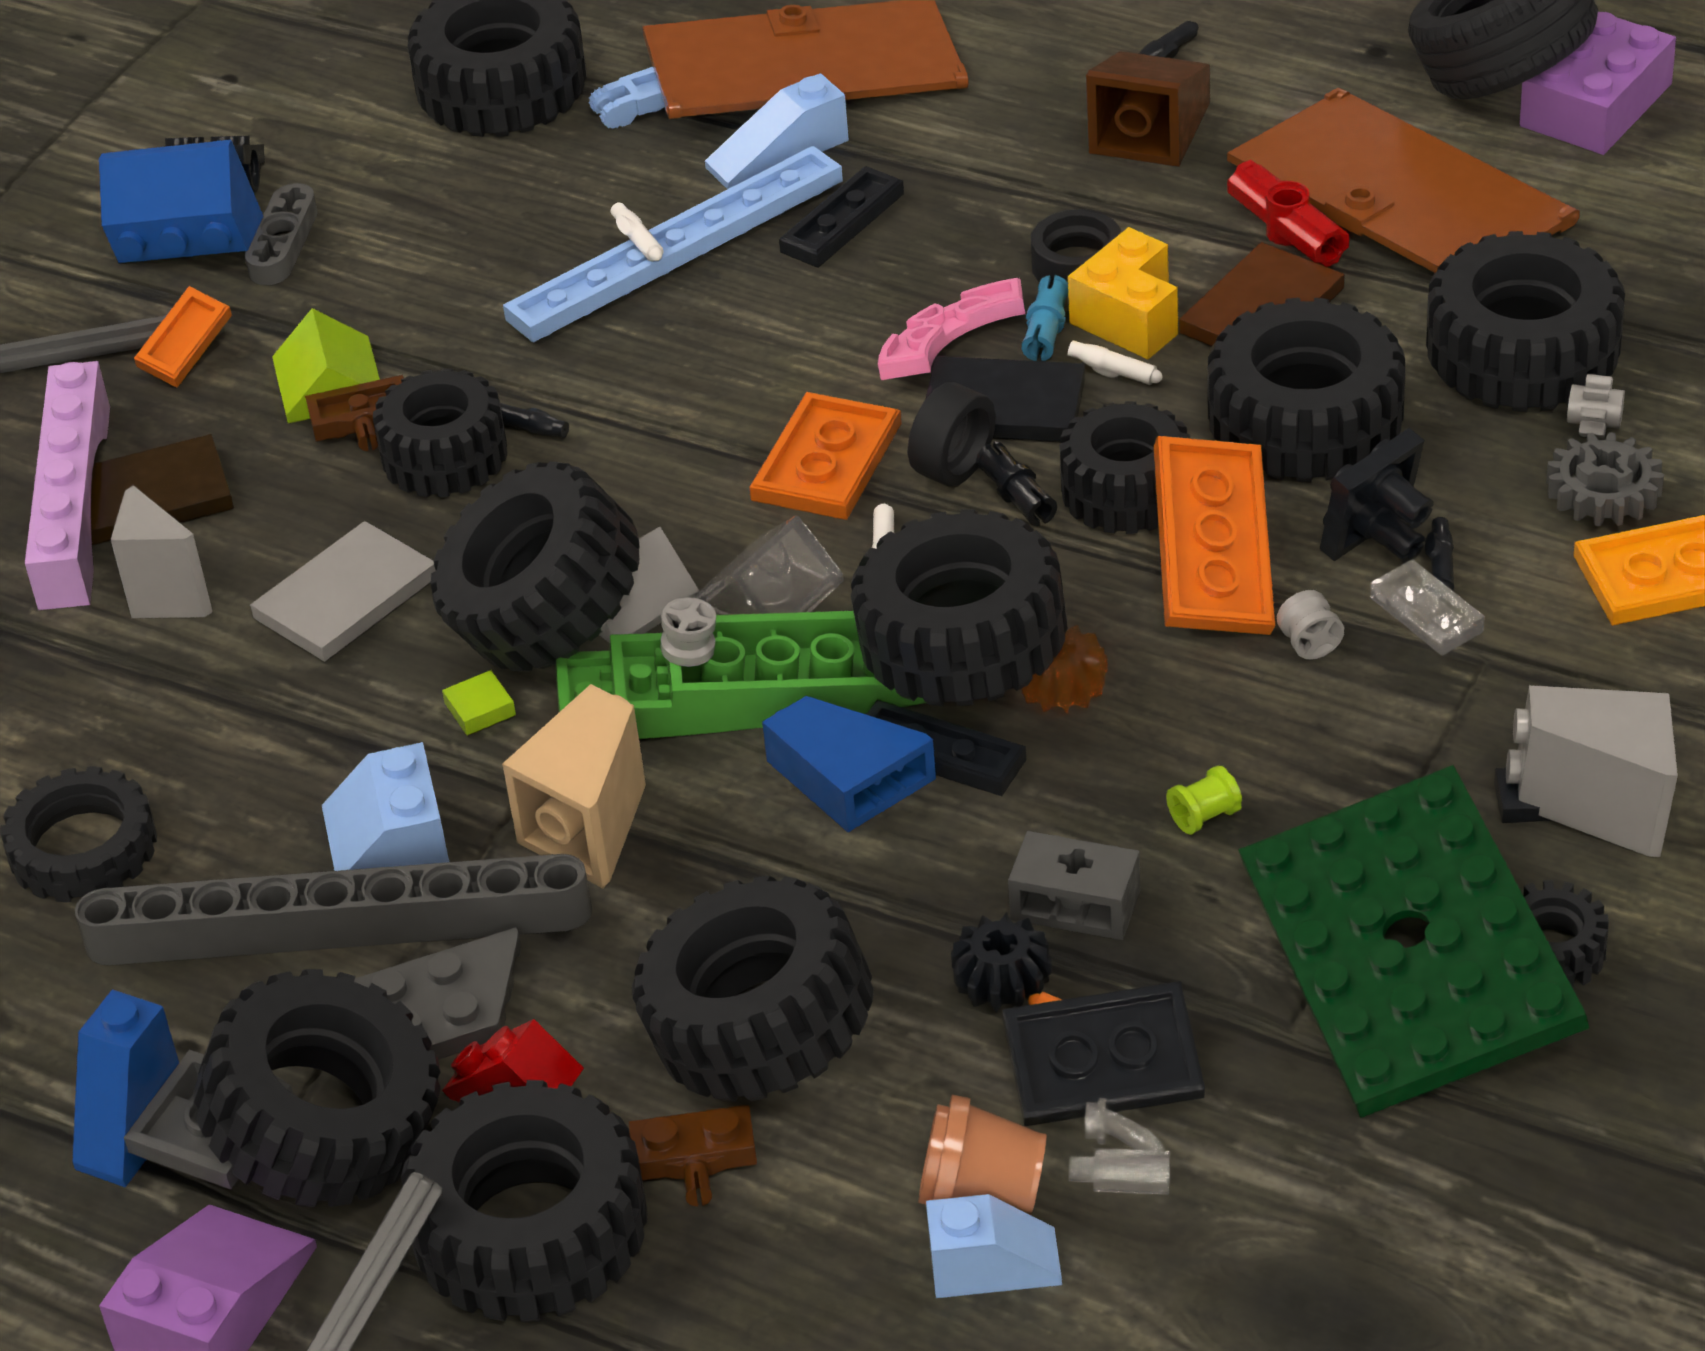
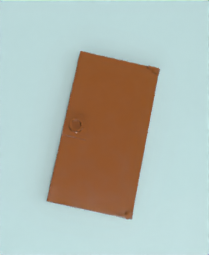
[643,0,968,119]
[1227,87,1580,273]

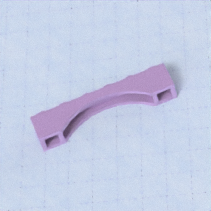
[25,361,110,610]

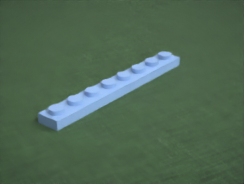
[503,146,843,342]

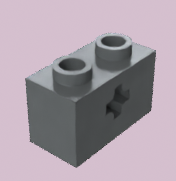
[1008,831,1141,940]

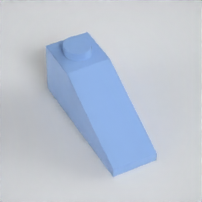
[705,73,849,189]

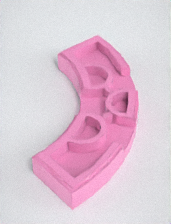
[878,278,1025,380]

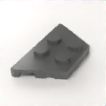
[354,927,522,1060]

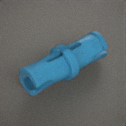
[1021,275,1068,361]

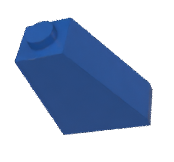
[762,696,936,833]
[73,989,179,1187]

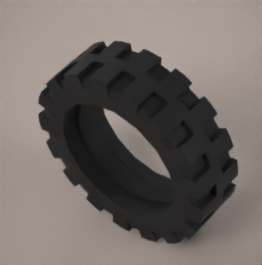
[0,766,157,902]

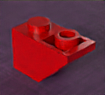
[442,1019,584,1102]

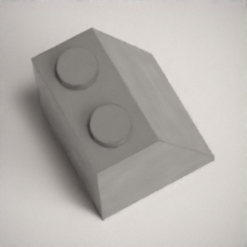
[1506,685,1678,857]

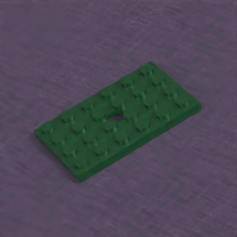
[1238,765,1589,1118]

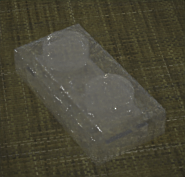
[1370,559,1485,656]

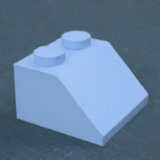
[322,742,449,871]

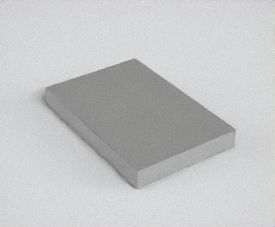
[250,521,436,662]

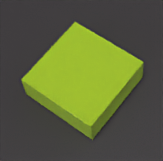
[442,670,516,736]

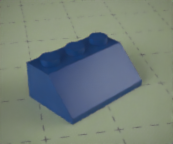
[99,140,263,263]

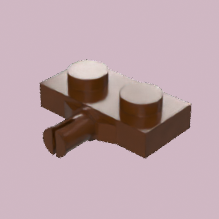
[305,375,404,451]
[628,1105,757,1206]

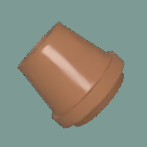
[918,1094,1046,1215]

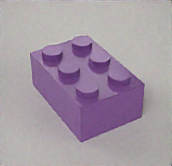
[1520,12,1676,155]

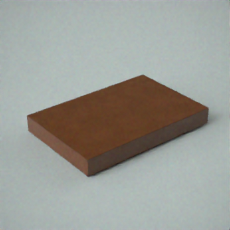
[1179,242,1345,346]

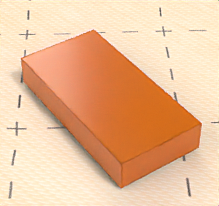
[134,286,232,388]

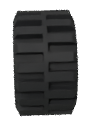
[373,369,507,497]
[1059,401,1191,534]

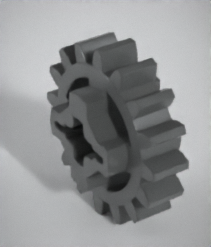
[1546,432,1664,526]

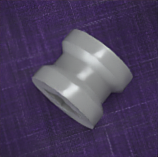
[1277,590,1344,659]
[660,597,716,667]

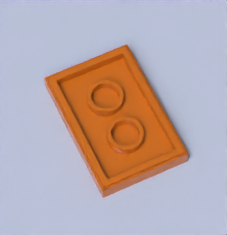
[750,392,902,520]

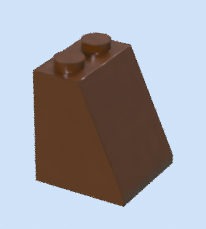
[1086,51,1210,167]

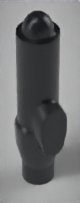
[1138,21,1199,58]
[500,403,569,438]
[1425,517,1454,597]

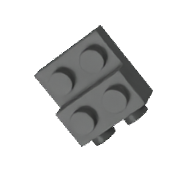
[124,1049,293,1190]

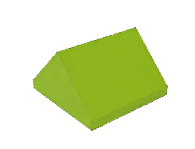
[272,308,380,423]

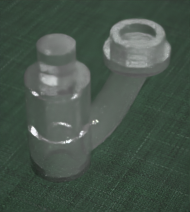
[1069,1098,1171,1195]

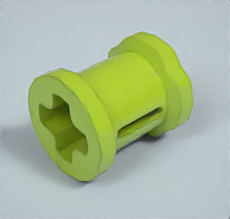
[1166,765,1242,835]

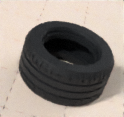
[1408,0,1598,100]

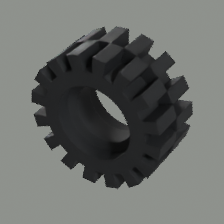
[1523,880,1609,989]

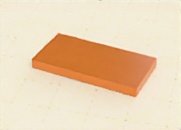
[1154,436,1275,635]

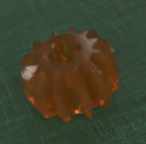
[1021,624,1108,714]

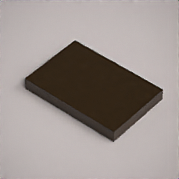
[91,434,234,545]

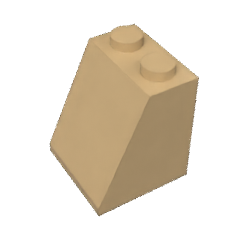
[502,684,646,888]

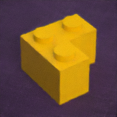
[1068,227,1178,360]

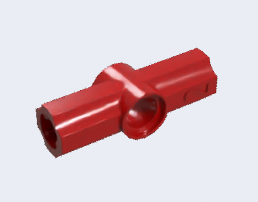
[1227,159,1349,267]

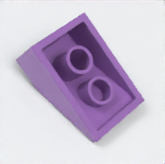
[99,1205,317,1351]

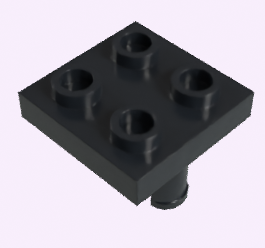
[1320,428,1434,564]

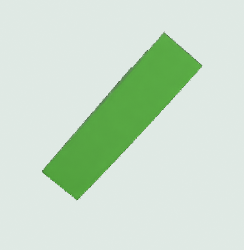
[555,611,926,739]

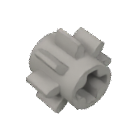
[1567,374,1625,439]

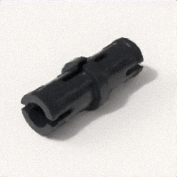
[976,441,1057,526]

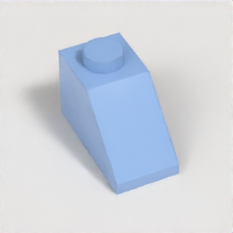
[926,1194,1062,1298]

